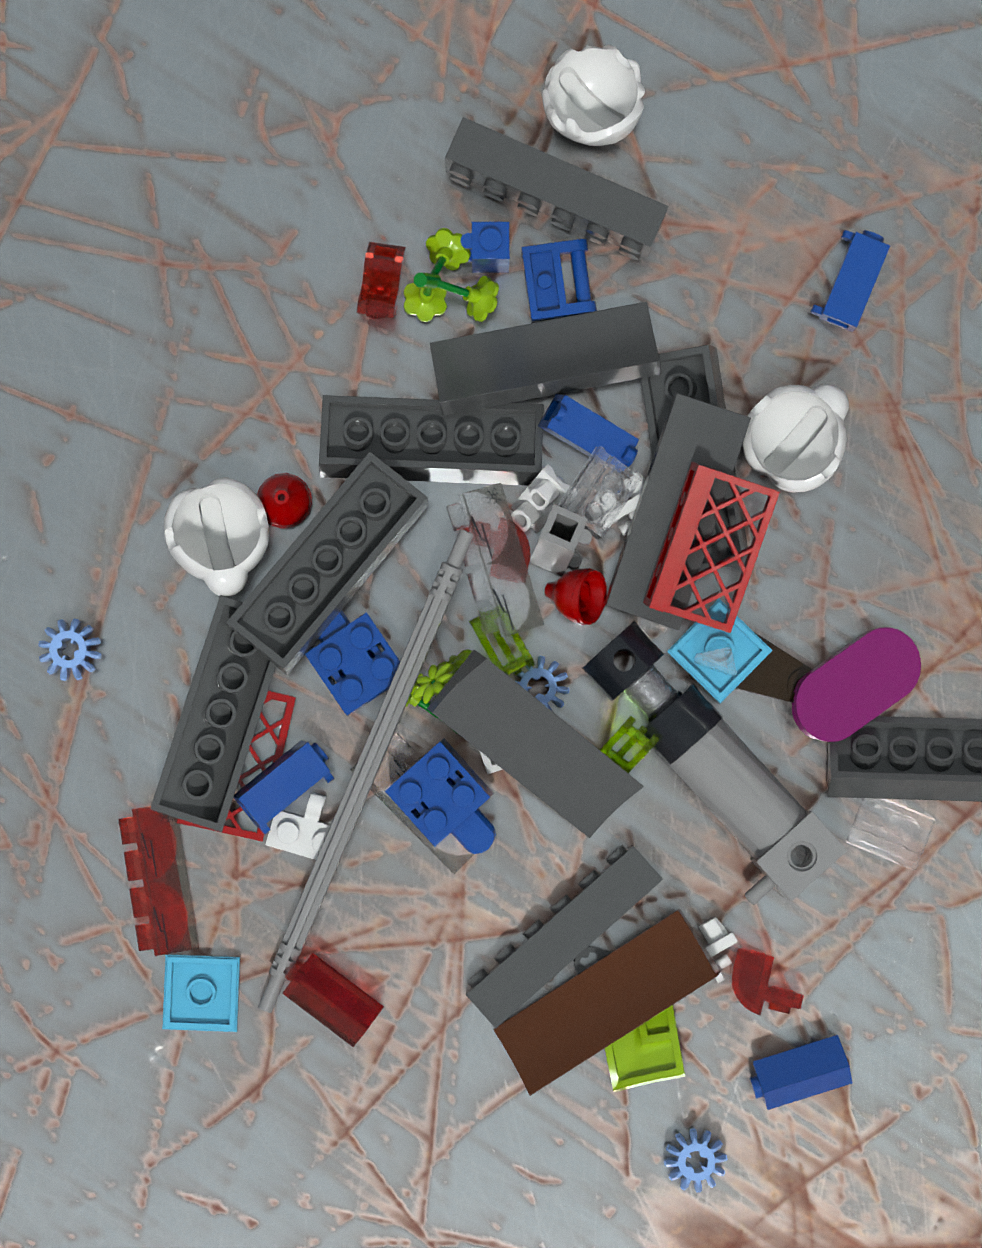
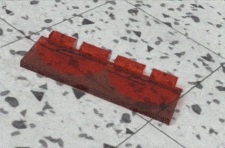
[118,806,199,956]

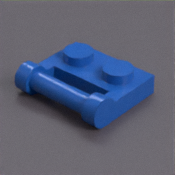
[521,239,597,322]

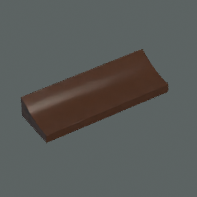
[493,909,721,1096]

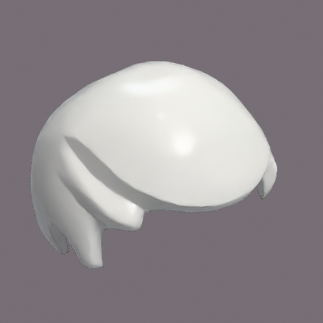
[542,44,645,146]

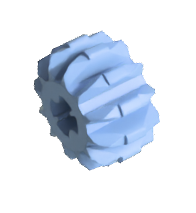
[38,619,102,681]
[512,655,570,711]
[664,1127,728,1193]

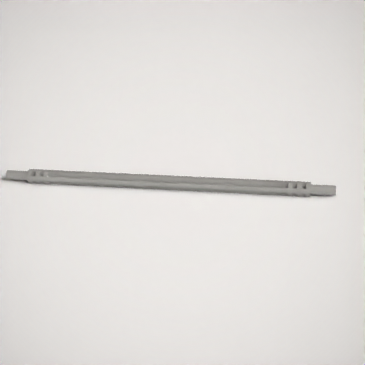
[258,529,474,1013]

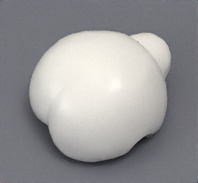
[742,384,849,493]
[163,477,269,597]

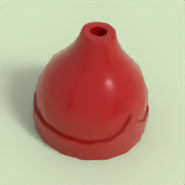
[257,473,313,529]
[545,568,607,625]

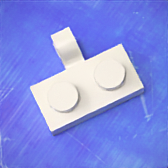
[265,792,331,860]

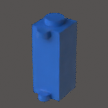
[460,222,510,273]
[811,230,890,332]
[538,394,639,472]
[233,740,334,835]
[749,1035,852,1110]

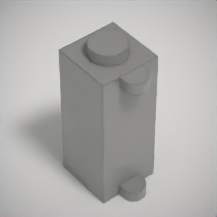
[529,504,592,576]

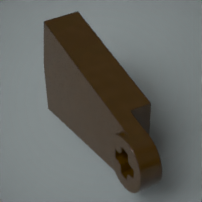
[687,632,812,703]

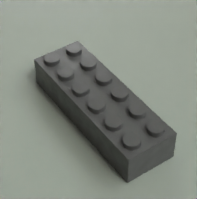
[445,117,669,260]

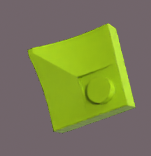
[605,1005,686,1092]

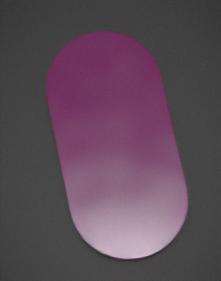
[792,627,921,742]

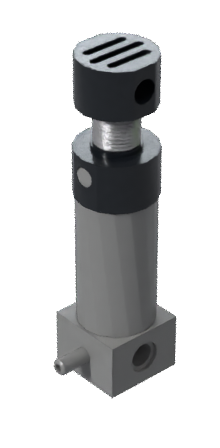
[582,621,848,905]

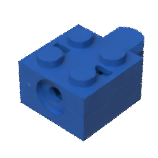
[305,610,400,716]
[385,738,496,854]

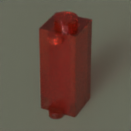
[282,953,384,1047]

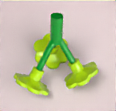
[403,228,499,322]

